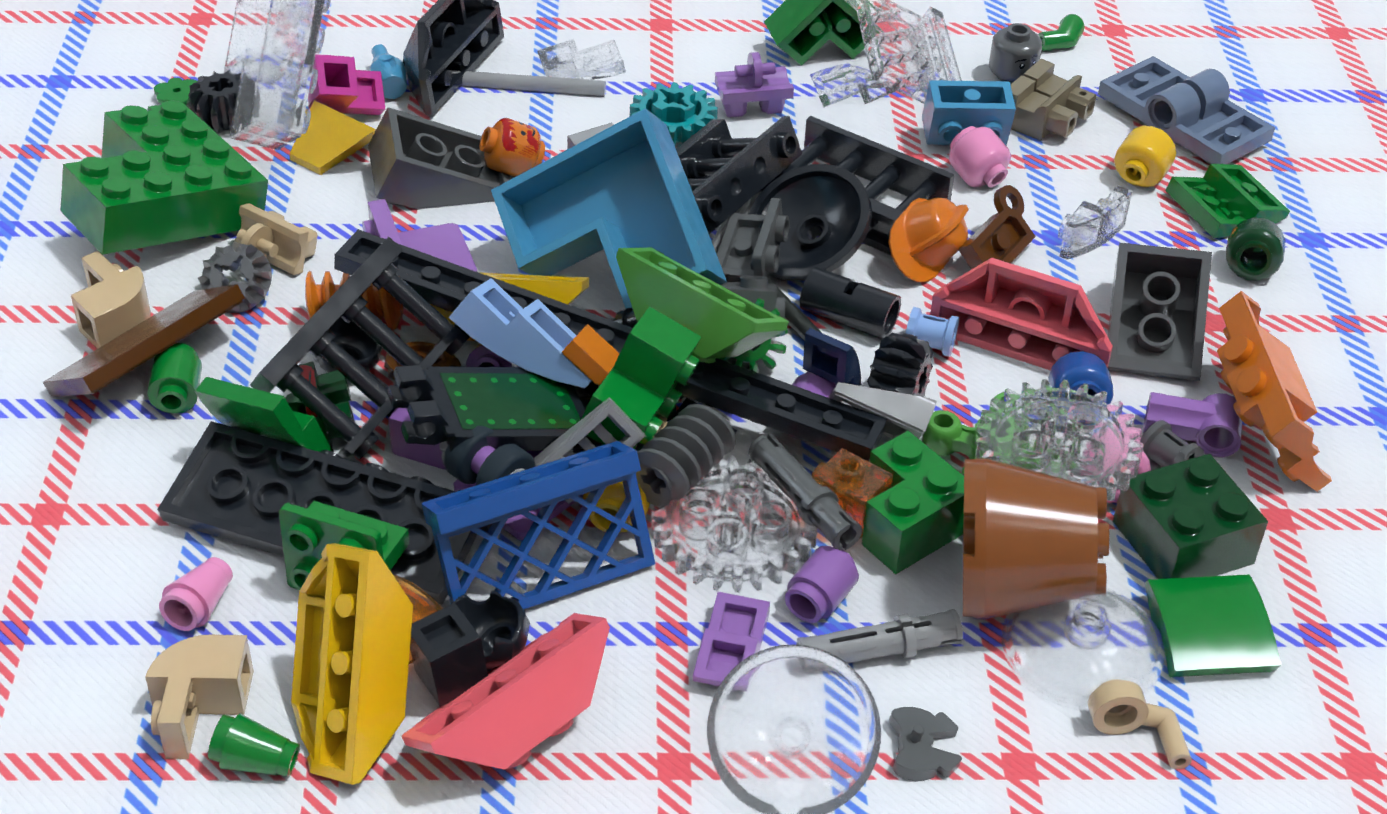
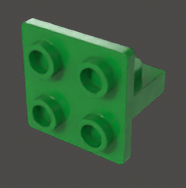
[279,501,409,590]

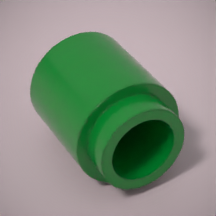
[147,343,202,413]

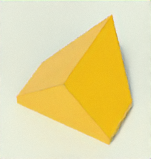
[289,100,376,175]

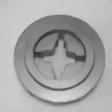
[198,241,272,313]

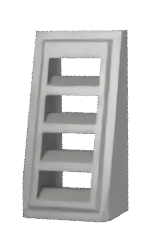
[828,382,937,439]
[534,397,645,504]

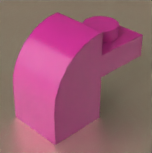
[304,54,386,115]

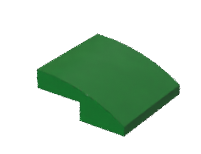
[1165,164,1290,238]
[195,377,332,452]
[1145,574,1281,677]

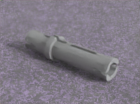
[796,609,963,673]

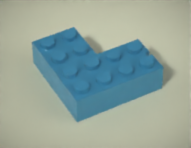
[491,108,727,309]

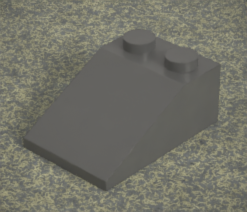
[368,107,511,209]
[1108,242,1212,381]

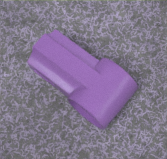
[1143,392,1243,457]

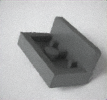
[717,198,790,282]

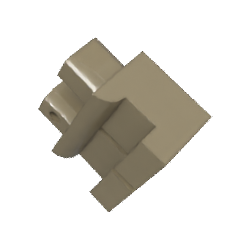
[1011,58,1096,141]

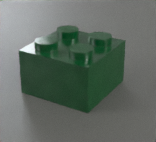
[1113,454,1268,579]

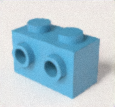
[922,80,1016,146]

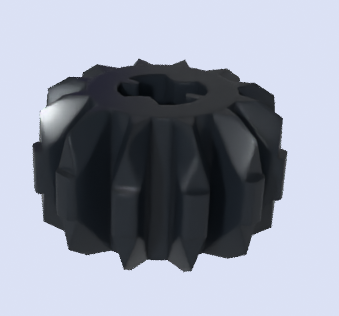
[188,70,259,134]
[867,332,933,397]

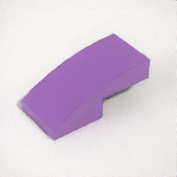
[693,592,770,692]

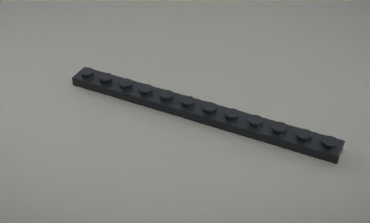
[334,229,887,463]

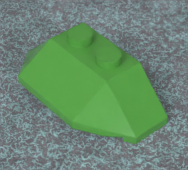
[616,247,789,363]

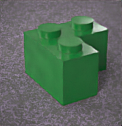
[764,0,881,66]
[581,306,701,450]
[861,431,964,575]

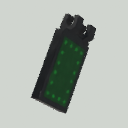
[387,365,595,452]

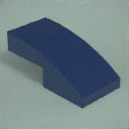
[803,328,861,386]

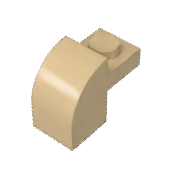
[71,251,151,349]
[145,634,254,759]

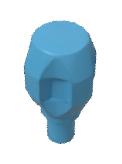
[370,44,408,99]

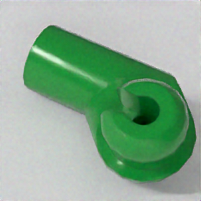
[1038,14,1085,51]

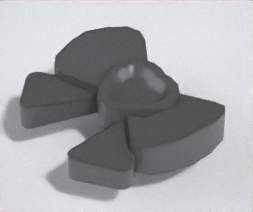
[889,707,962,782]

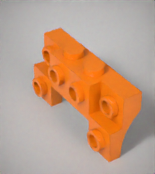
[1217,291,1332,492]

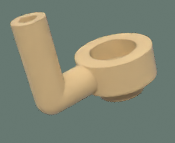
[1088,679,1192,769]

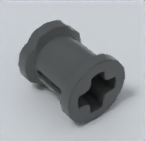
[1138,420,1204,467]

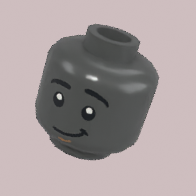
[989,23,1042,84]

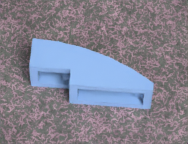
[449,278,593,388]

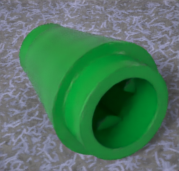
[208,713,300,778]

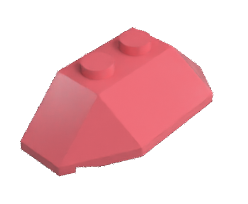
[930,258,1113,370]
[401,613,610,770]

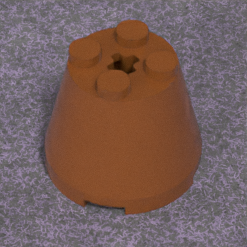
[963,458,1109,620]

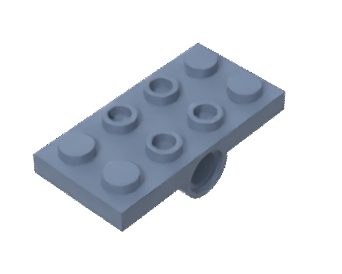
[1098,56,1275,164]

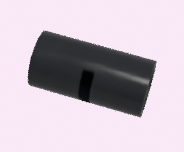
[800,267,901,338]

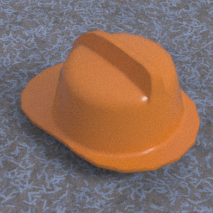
[889,198,969,282]

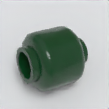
[1226,218,1286,281]

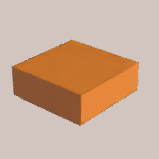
[562,324,620,385]

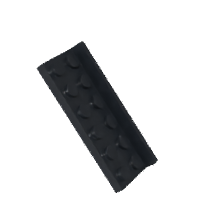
[157,421,491,605]

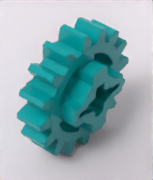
[630,82,718,146]

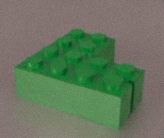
[60,100,268,255]

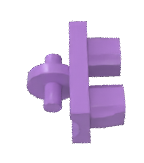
[715,52,794,118]

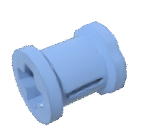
[906,307,959,357]

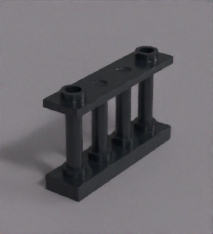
[676,116,802,234]
[760,116,955,255]
[250,236,470,460]

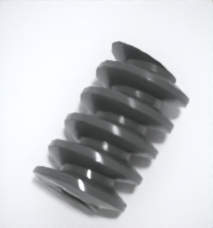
[636,404,736,508]

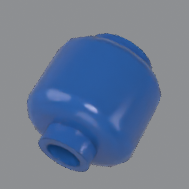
[1048,351,1114,422]

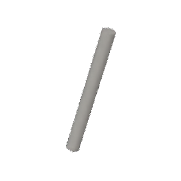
[450,70,606,97]

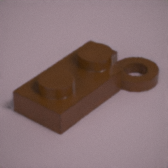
[958,185,1036,269]

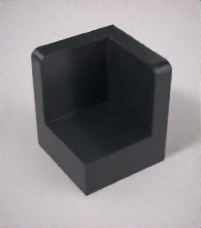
[410,603,488,706]

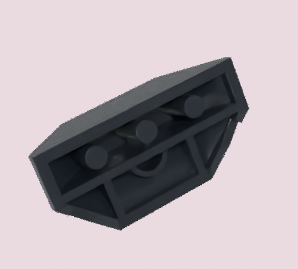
[403,0,504,116]

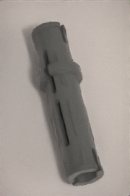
[748,433,862,551]

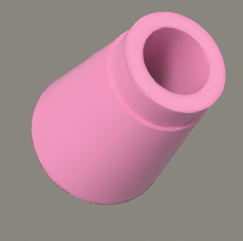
[159,557,233,631]

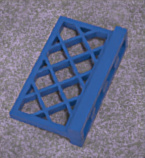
[421,441,656,610]

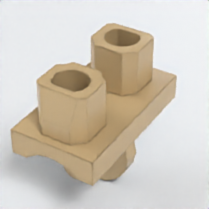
[235,203,318,275]

